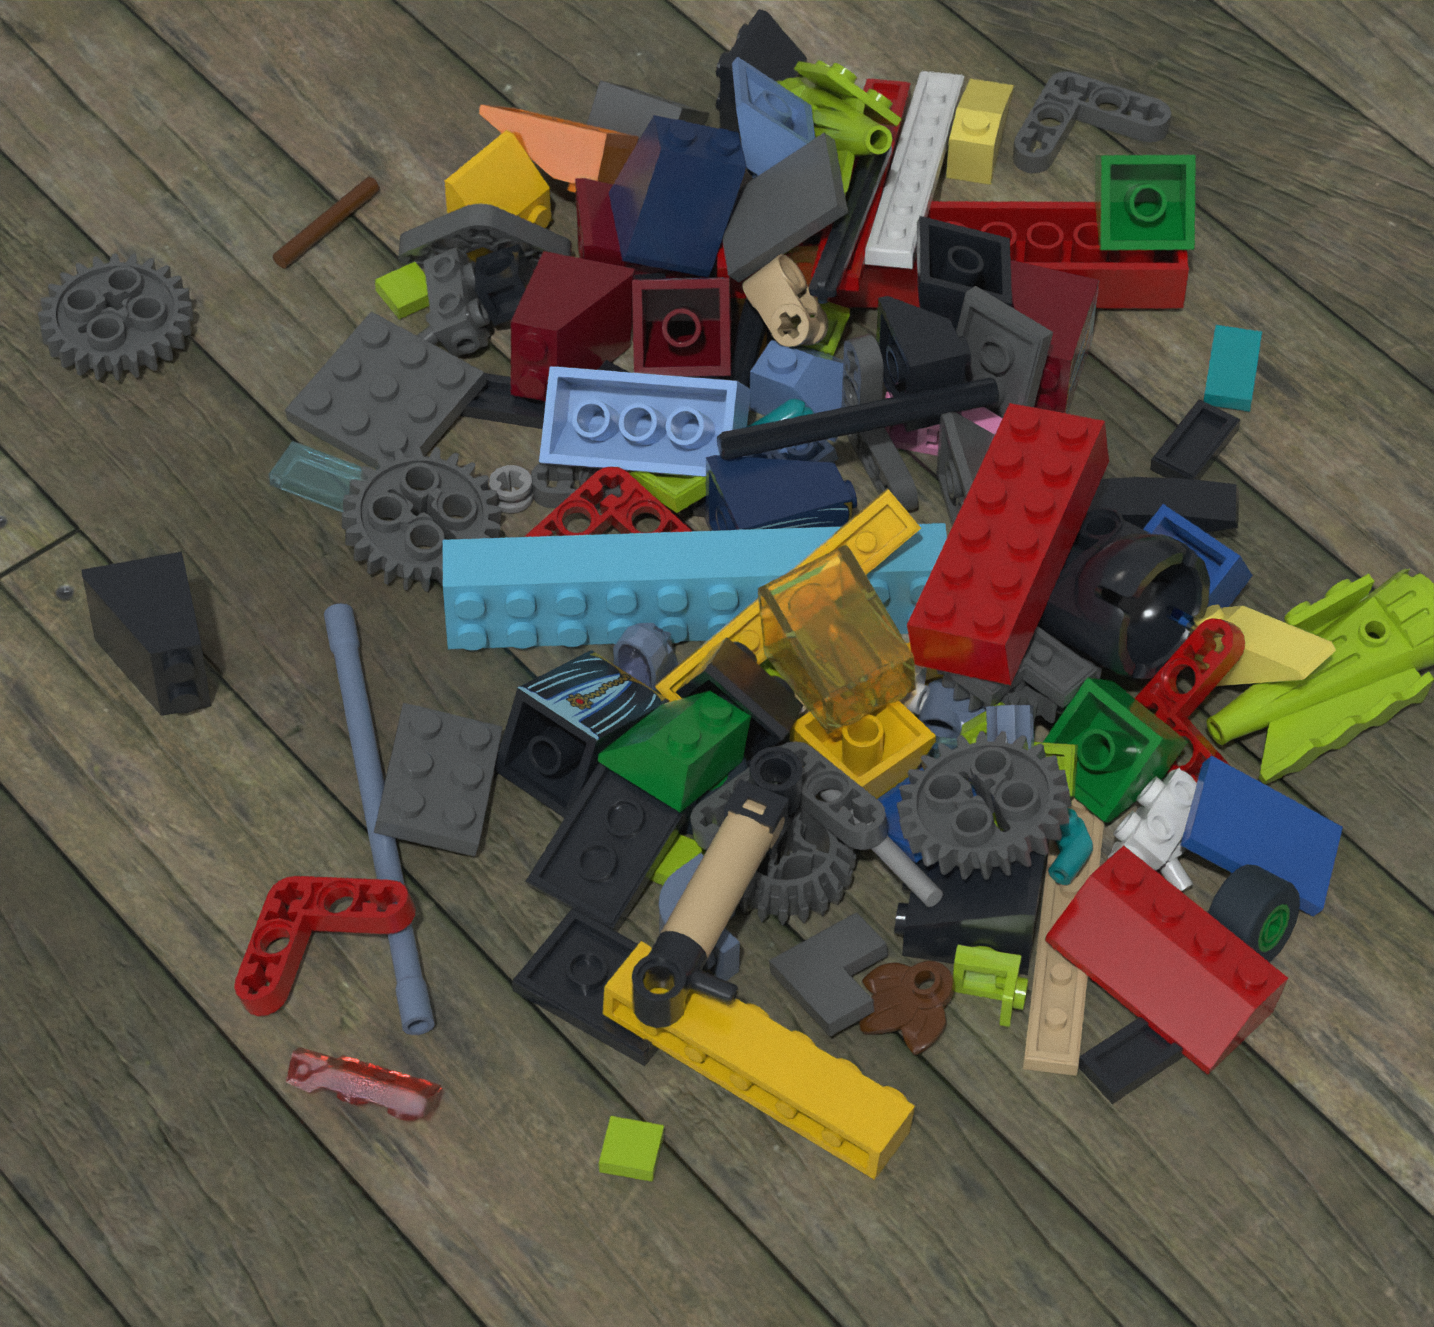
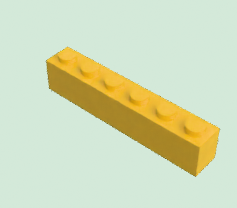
[603,941,915,1180]

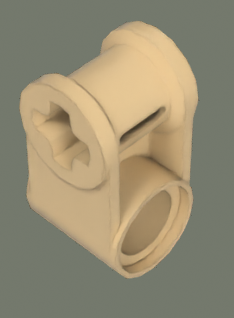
[743,254,828,347]

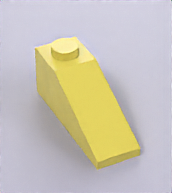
[946,79,1014,185]
[1191,604,1336,686]

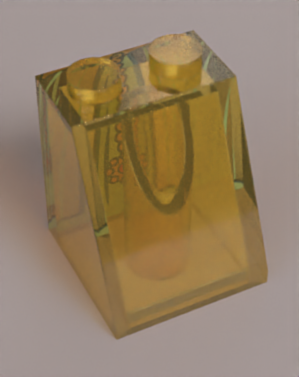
[757,544,916,734]

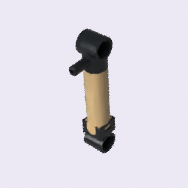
[632,746,803,1028]

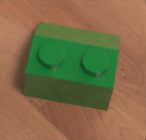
[1095,155,1196,250]
[1043,677,1188,823]
[598,691,751,812]

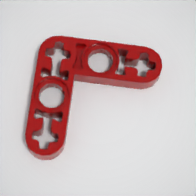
[525,466,692,537]
[1135,618,1245,783]
[234,876,416,1016]

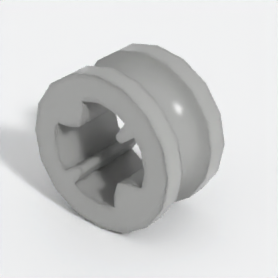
[489,465,533,513]

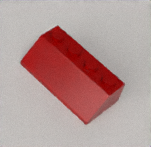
[1045,845,1288,1075]

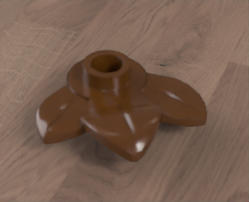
[860,961,955,1055]

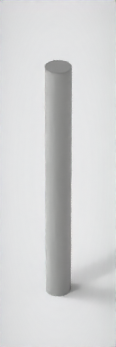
[818,788,943,907]

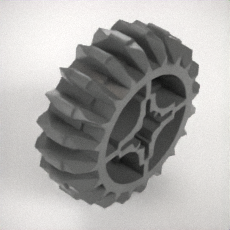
[739,806,856,926]

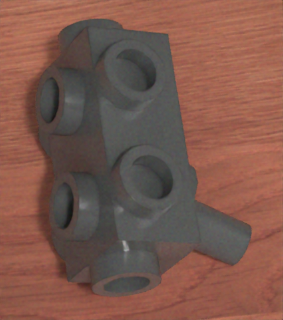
[417,247,490,357]

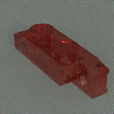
[286,1047,443,1121]

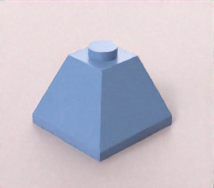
[732,57,815,178]
[749,340,843,442]

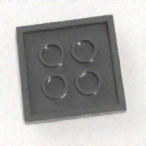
[285,311,487,469]

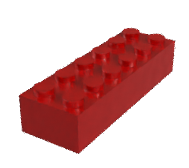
[907,403,1109,685]

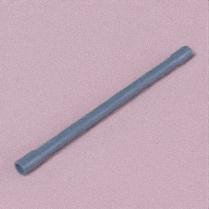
[324,604,435,1035]

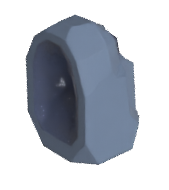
[613,623,678,694]

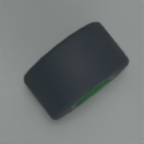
[1207,864,1300,962]

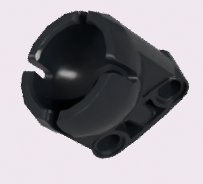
[1037,508,1210,679]

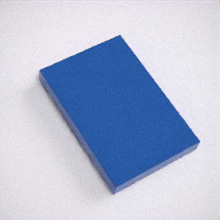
[1180,756,1343,917]

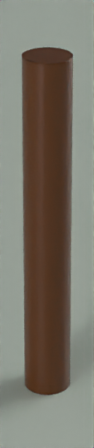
[273,177,380,269]

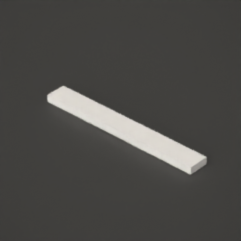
[865,71,964,269]

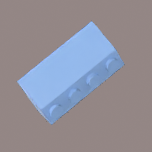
[539,366,751,477]

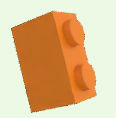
[479,104,639,193]

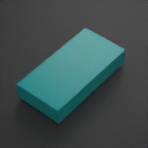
[1203,325,1262,412]

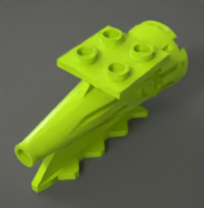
[777,60,902,194]
[1206,569,1434,785]

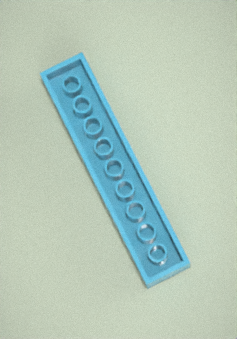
[442,523,947,650]

